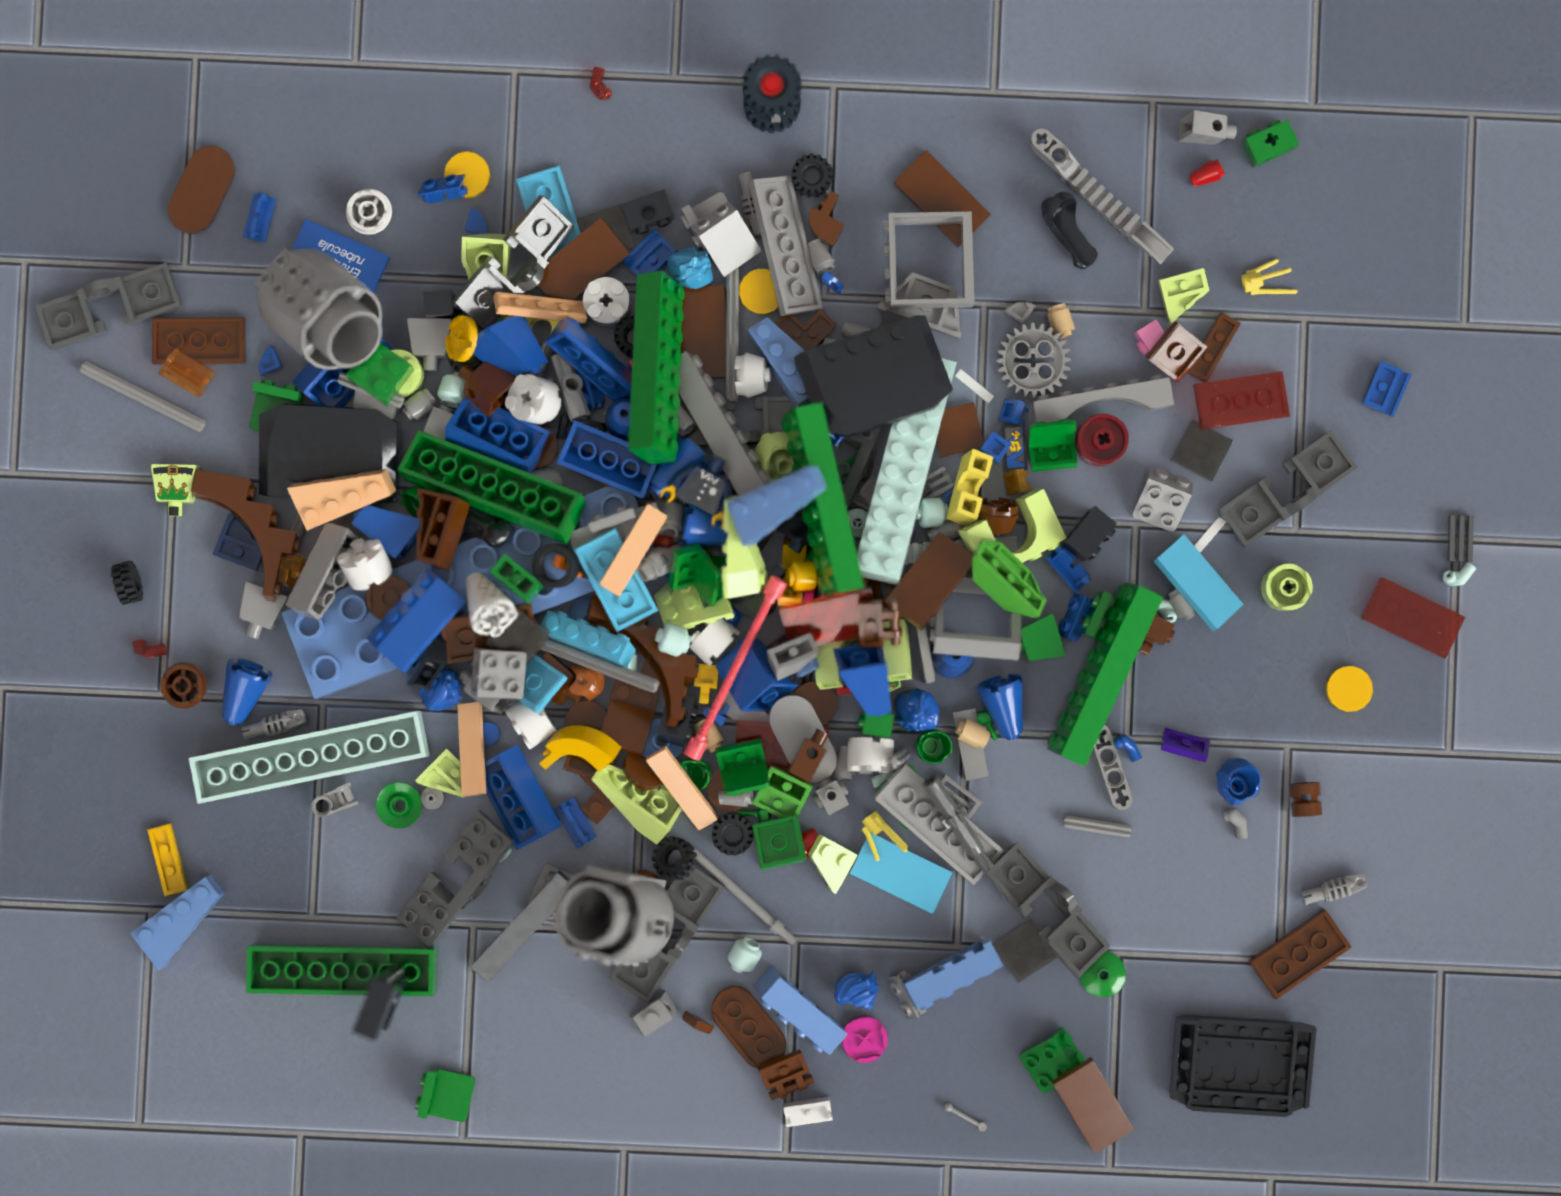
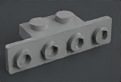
[570,502,659,554]

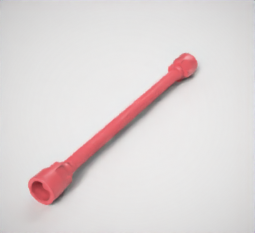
[683,575,788,761]

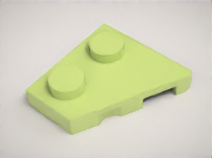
[1158,268,1209,323]
[415,749,465,798]
[808,834,858,894]

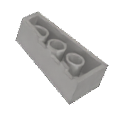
[286,522,359,620]

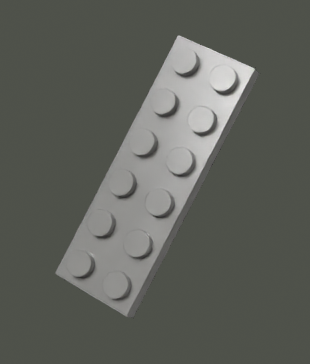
[748,175,823,316]
[873,763,1004,885]

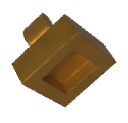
[1003,468,1032,496]

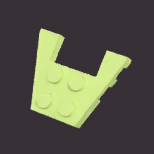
[654,547,735,629]

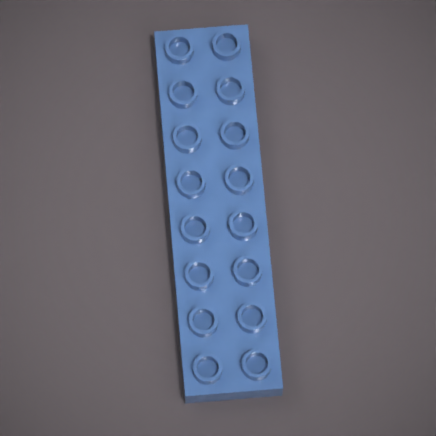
[282,486,655,699]

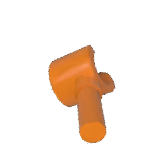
[553,555,583,578]

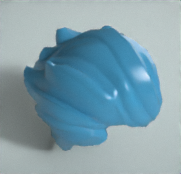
[666,247,713,289]

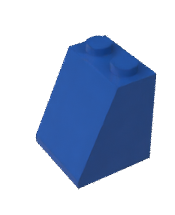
[473,316,548,376]
[352,505,419,560]
[715,638,799,712]
[833,644,891,716]

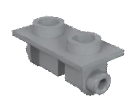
[888,969,926,1019]

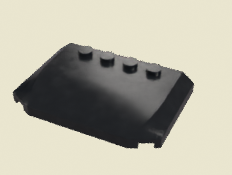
[794,315,953,437]
[259,403,399,504]
[1169,1015,1317,1117]

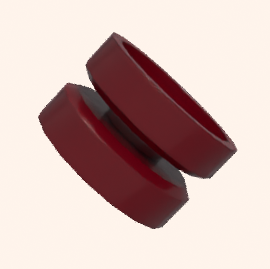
[1075,414,1129,467]

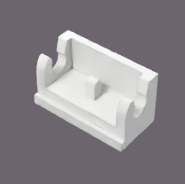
[783,1097,832,1127]

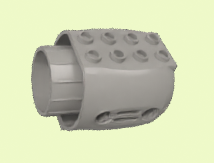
[254,248,382,370]
[555,865,674,966]

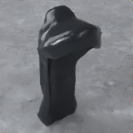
[1041,191,1098,269]
[461,506,514,548]

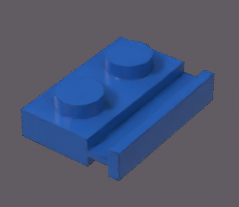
[622,230,677,276]
[1361,361,1412,417]

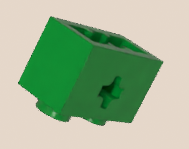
[1242,119,1299,168]
[489,554,543,605]
[858,711,894,738]

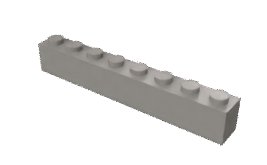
[679,351,771,497]

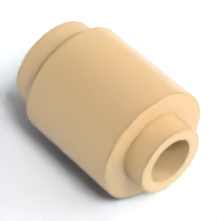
[1047,303,1075,339]
[954,718,991,748]
[693,719,724,753]

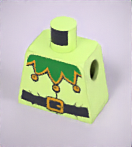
[151,464,201,516]

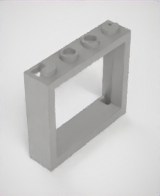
[883,211,974,309]
[930,573,1021,660]

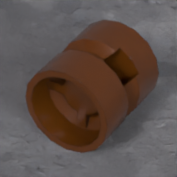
[1289,782,1323,817]

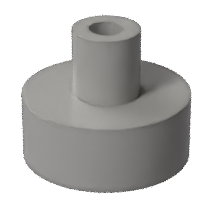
[421,787,445,810]

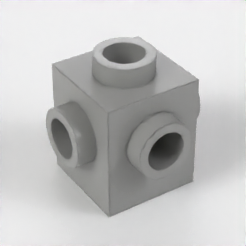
[814,778,849,815]

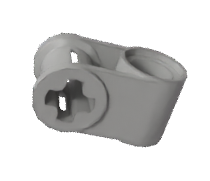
[311,783,359,817]

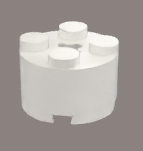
[583,277,631,327]
[505,374,561,425]
[337,538,393,590]
[689,618,741,666]
[505,701,557,749]
[847,737,894,774]

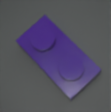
[1161,728,1210,762]

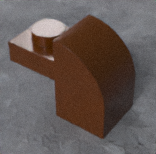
[809,191,844,248]

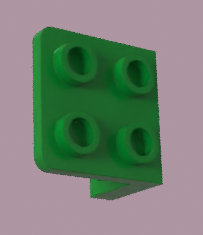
[249,379,304,431]
[1028,419,1078,472]
[668,544,721,607]
[1081,591,1116,641]
[715,738,770,796]
[1019,1026,1086,1093]
[415,1067,475,1122]

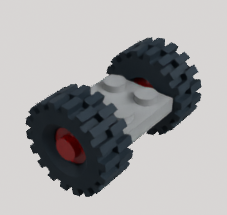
[742,54,801,133]

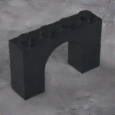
[352,965,410,1041]

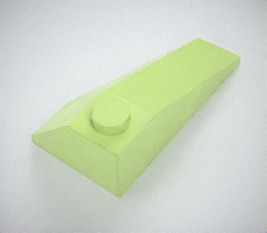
[461,233,511,324]
[722,495,768,598]
[591,764,682,845]

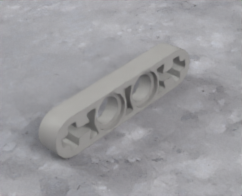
[1093,725,1132,810]

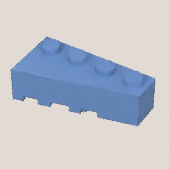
[748,318,810,408]
[726,466,827,547]
[130,875,225,971]
[902,939,1003,1010]
[753,965,848,1055]

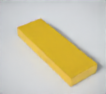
[147,823,189,897]

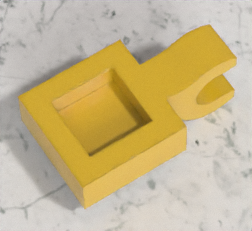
[694,663,719,705]

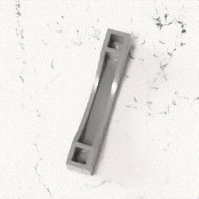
[1031,375,1174,424]

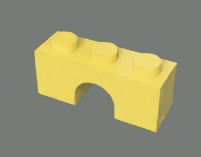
[946,449,993,526]

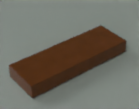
[1187,312,1241,384]

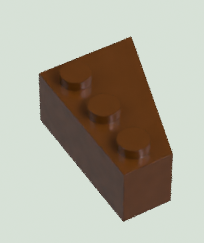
[417,489,470,571]

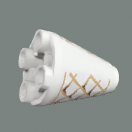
[466,572,518,637]

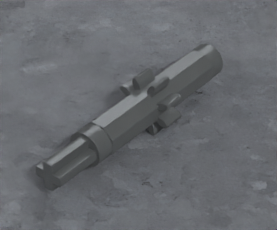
[923,775,993,872]

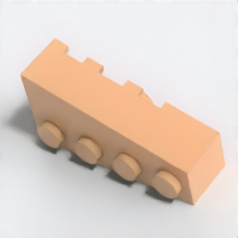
[287,469,396,530]

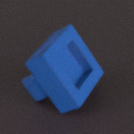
[998,398,1029,424]
[979,431,1012,464]
[702,701,730,726]

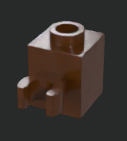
[1138,615,1175,655]

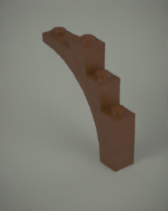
[191,470,301,602]
[586,594,699,727]

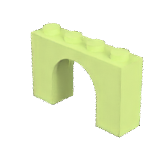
[958,489,1067,563]
[813,618,912,690]

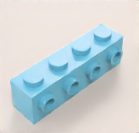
[538,610,636,668]

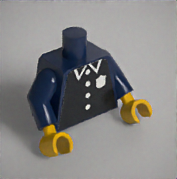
[659,455,733,530]

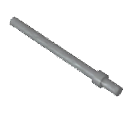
[693,847,797,946]

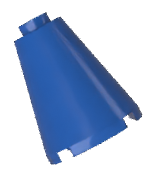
[605,396,631,442]
[649,434,710,498]
[679,502,728,547]
[930,642,975,679]
[222,659,273,726]
[977,674,1023,740]

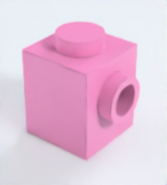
[1134,319,1165,355]

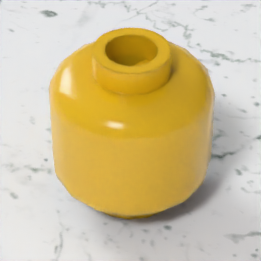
[785,561,820,592]

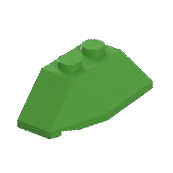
[973,539,1046,618]

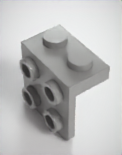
[680,192,728,251]
[1133,467,1193,532]

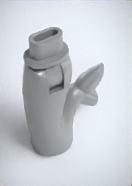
[636,530,703,582]

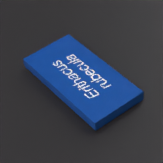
[291,219,390,294]

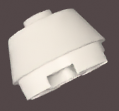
[346,189,392,235]
[735,352,771,398]

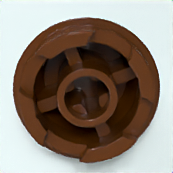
[977,497,1020,536]
[160,662,207,709]

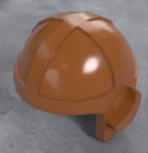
[569,663,605,701]

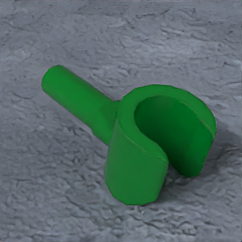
[837,451,859,476]
[976,710,998,740]
[738,808,771,823]

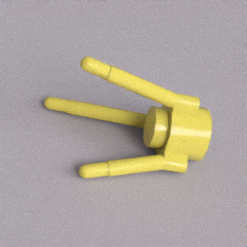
[1241,259,1297,296]
[861,811,908,861]

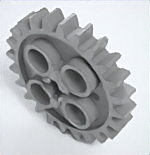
[997,322,1072,398]

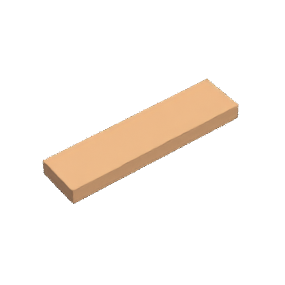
[493,292,587,323]
[599,504,668,596]
[457,702,486,797]
[646,746,719,831]

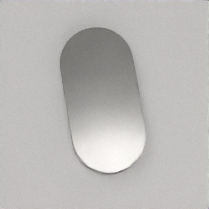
[769,695,837,783]

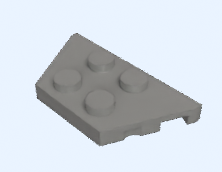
[877,272,961,339]

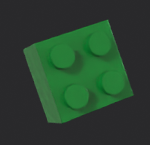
[346,342,414,407]

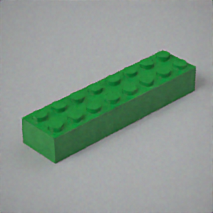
[628,270,685,465]
[781,403,864,597]
[397,430,587,544]
[1047,582,1163,767]
[246,944,438,997]

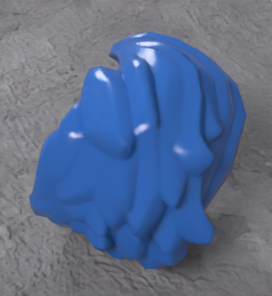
[419,667,462,711]
[894,688,939,732]
[1216,758,1261,805]
[834,971,880,1010]

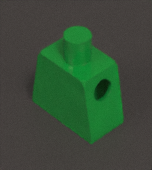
[1019,614,1066,661]

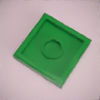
[752,814,807,871]

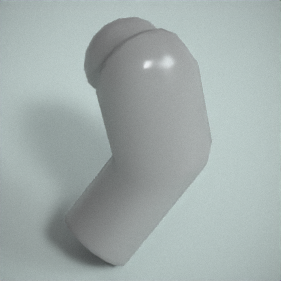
[1223,808,1248,839]

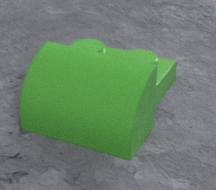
[753,765,813,818]

